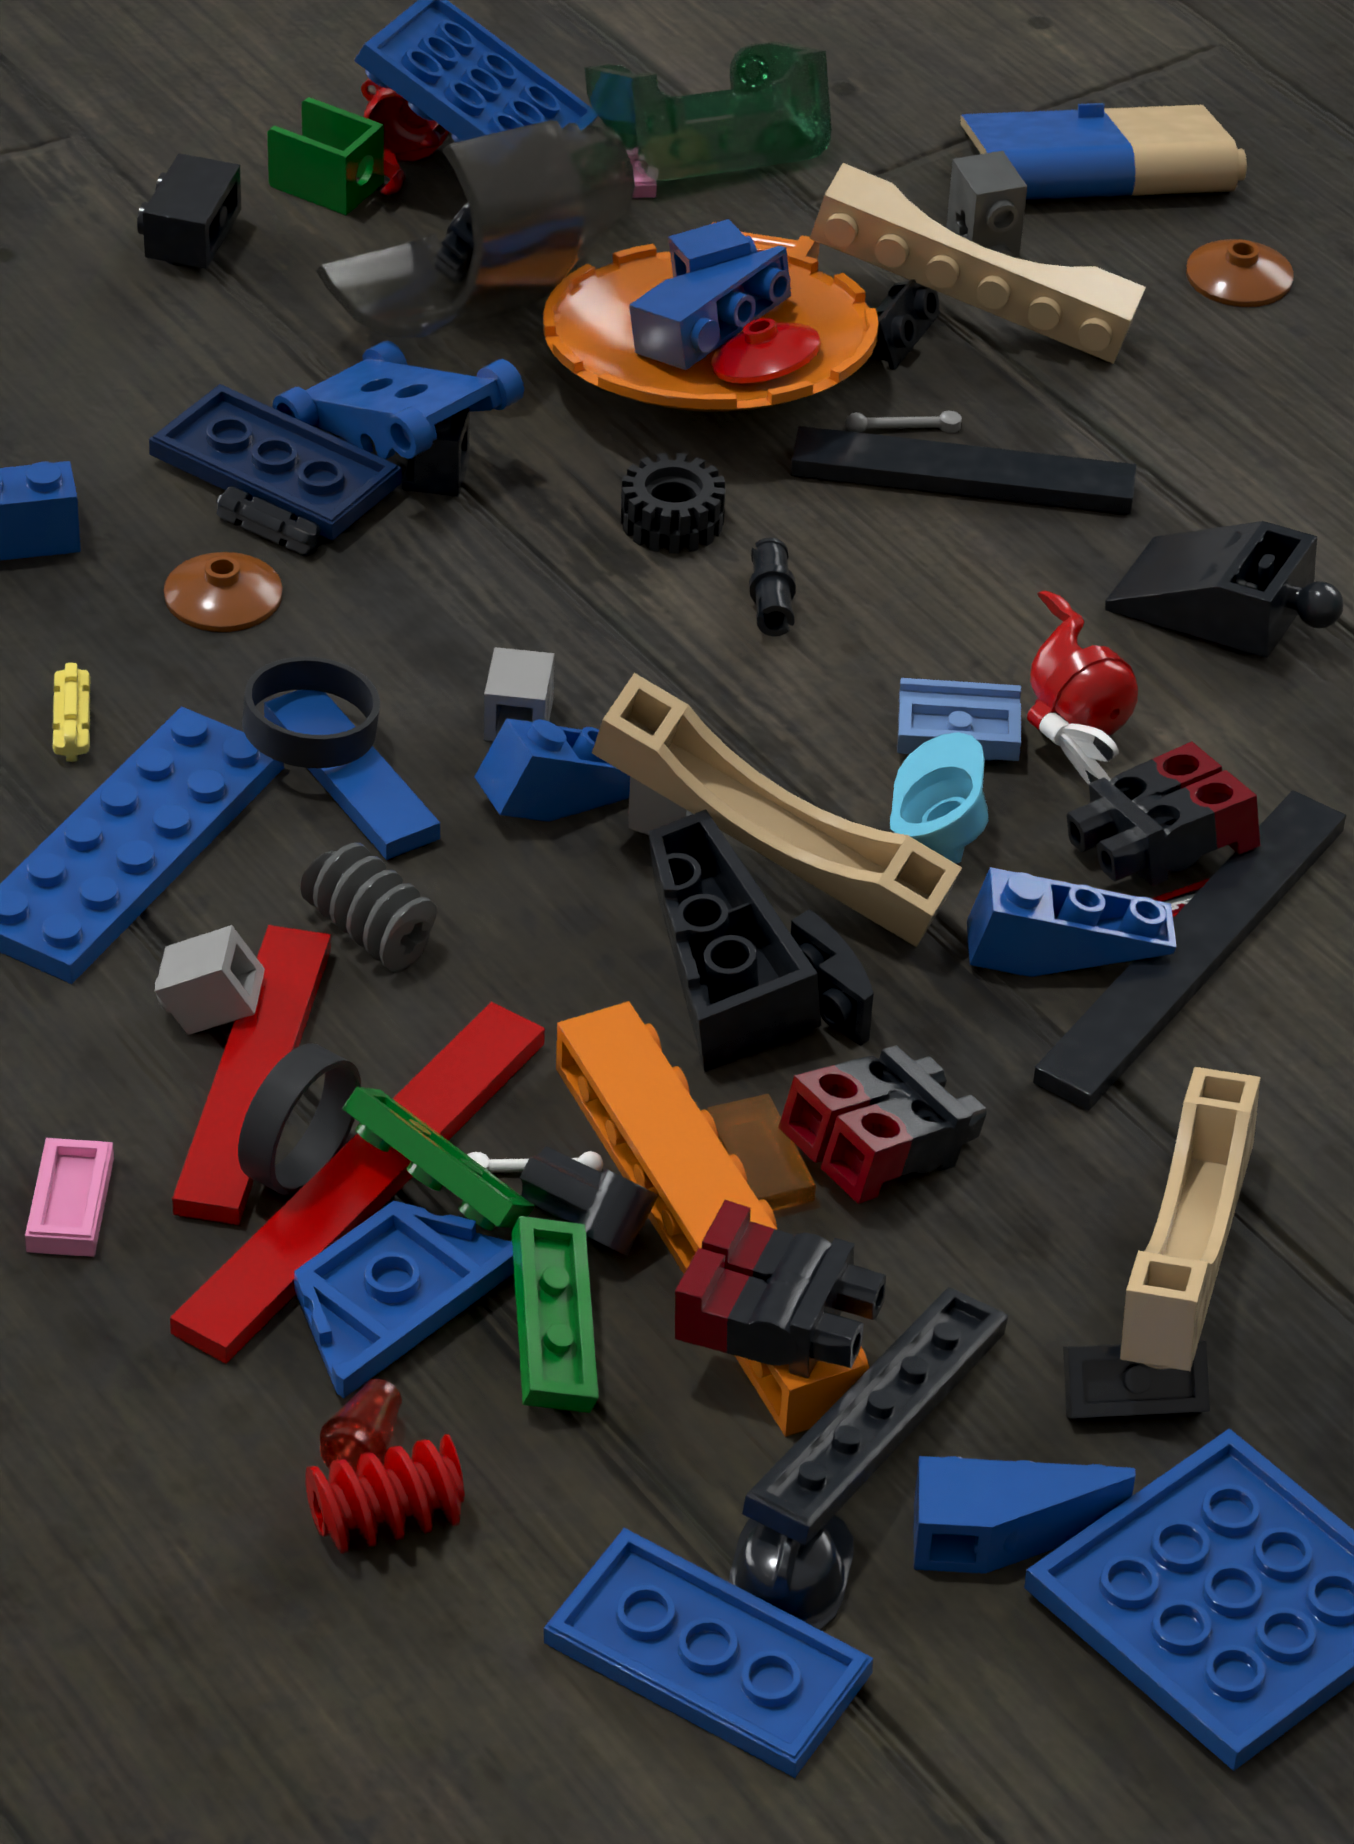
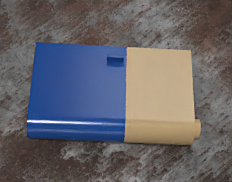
[960,103,1247,200]

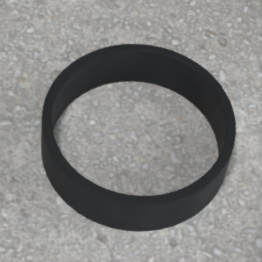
[242,657,380,768]
[238,1043,361,1196]

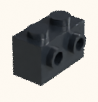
[137,153,242,269]

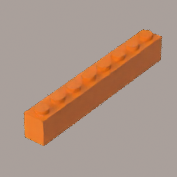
[556,1001,869,1437]

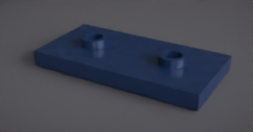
[149,384,402,541]

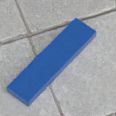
[264,690,440,860]

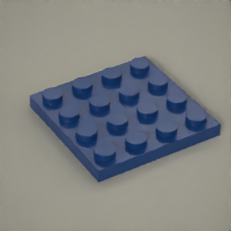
[354,0,600,164]
[1024,1428,1354,1771]

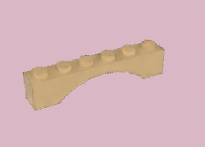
[810,163,1146,364]
[592,673,962,947]
[1120,1067,1261,1371]

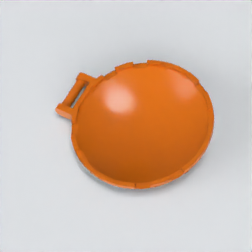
[543,222,878,412]

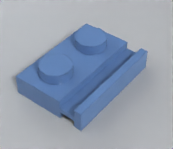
[897,678,1021,761]

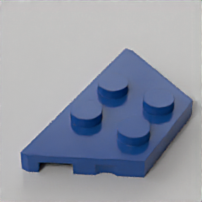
[294,1201,514,1398]

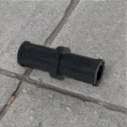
[749,537,796,637]

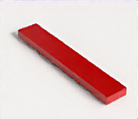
[172,925,331,1225]

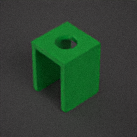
[267,97,384,216]

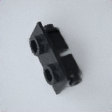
[871,279,940,370]

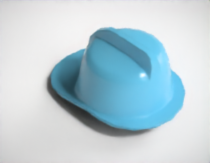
[890,732,988,864]

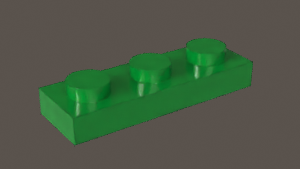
[342,1086,535,1231]
[512,1216,599,1413]

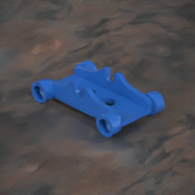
[272,341,524,460]

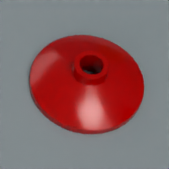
[711,318,821,383]

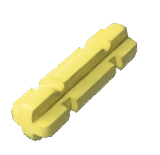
[52,662,90,762]

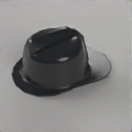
[729,1515,854,1630]

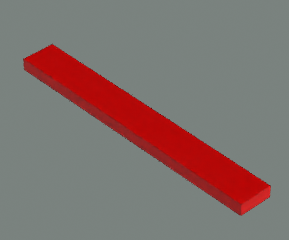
[170,1001,545,1364]

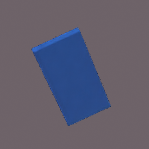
[544,1528,873,1778]

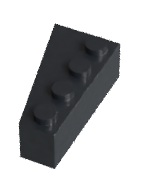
[648,809,822,1073]

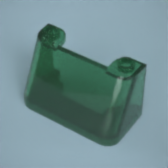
[584,41,832,181]

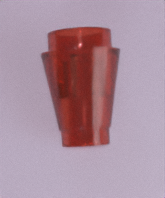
[320,1379,402,1473]

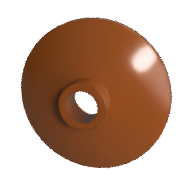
[1186,239,1294,307]
[164,552,282,632]

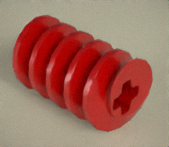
[305,1434,465,1554]

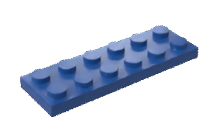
[0,706,284,984]

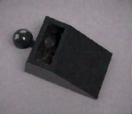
[1105,521,1344,658]

